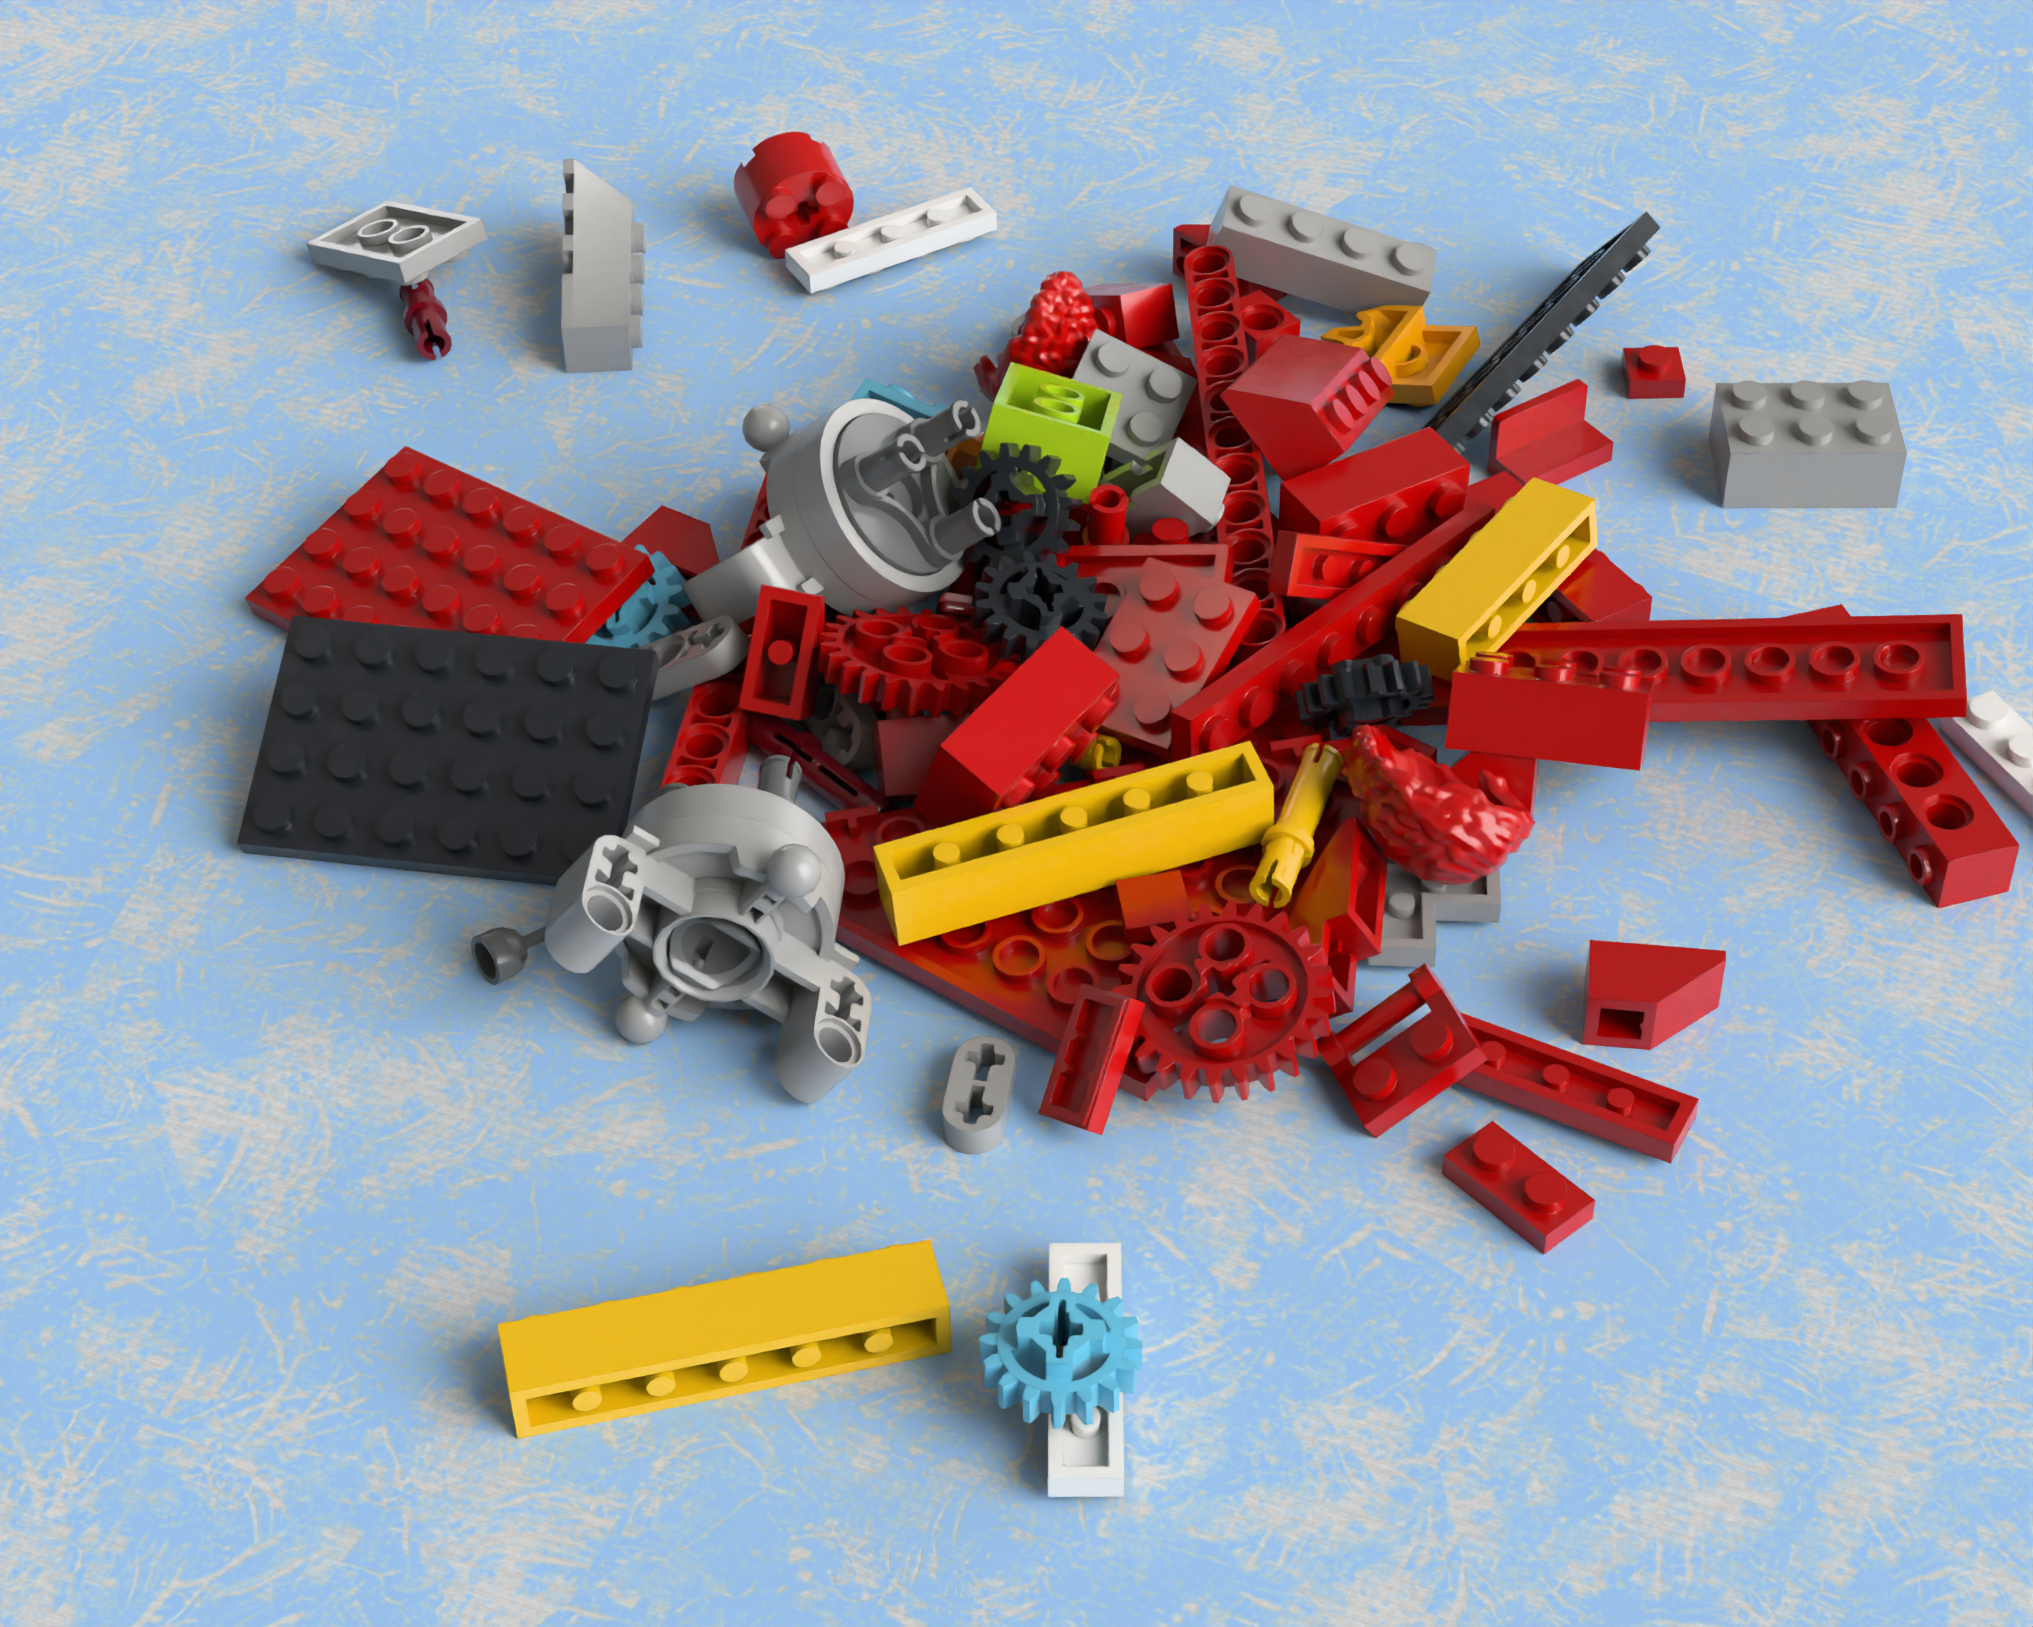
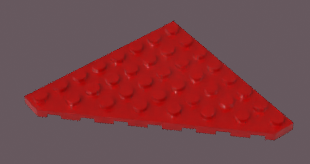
[820,724,1437,1102]

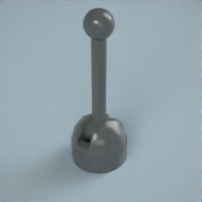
[471,926,546,985]

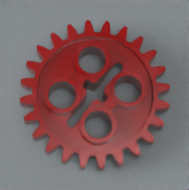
[816,606,1022,718]
[1112,900,1336,1103]

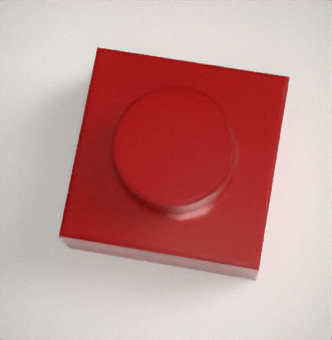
[1621,345,1686,399]

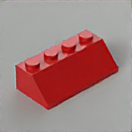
[1220,334,1395,481]

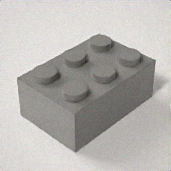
[1709,380,1907,508]

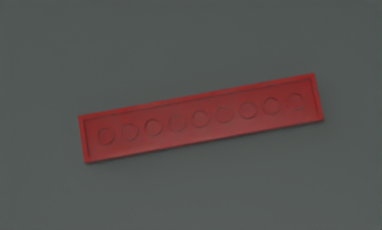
[1352,614,1967,726]

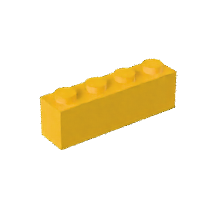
[1395,477,1598,682]

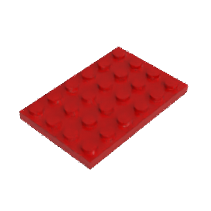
[245,446,655,644]

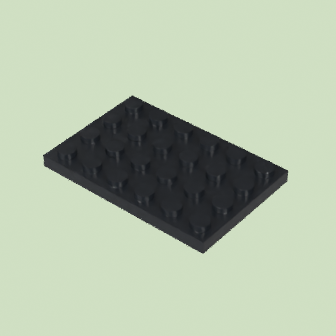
[237,616,660,886]

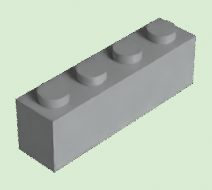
[561,159,646,373]
[1207,185,1437,315]

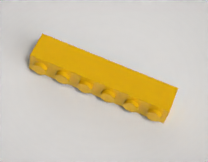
[873,741,1274,946]
[497,1240,952,1439]

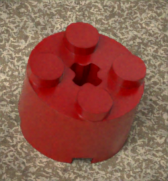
[734,132,854,259]

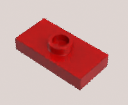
[1038,983,1146,1135]

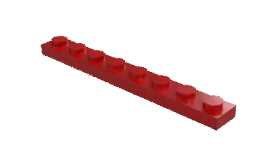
[1171,501,1495,763]

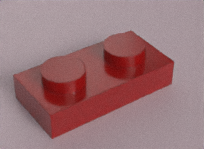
[1442,1121,1595,1254]

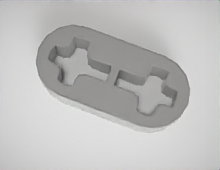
[942,1036,1016,1154]

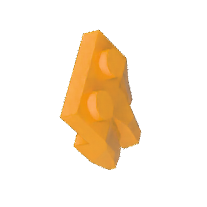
[1320,305,1481,407]

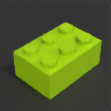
[976,362,1123,504]

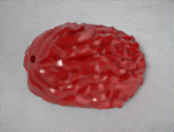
[973,271,1099,403]
[1342,724,1535,885]

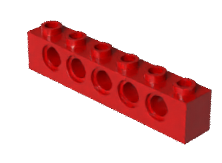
[1780,604,2019,908]

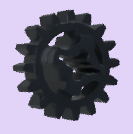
[949,442,1083,570]
[971,551,1108,664]
[1295,654,1436,738]

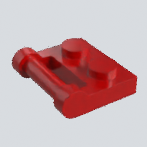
[1316,963,1488,1138]

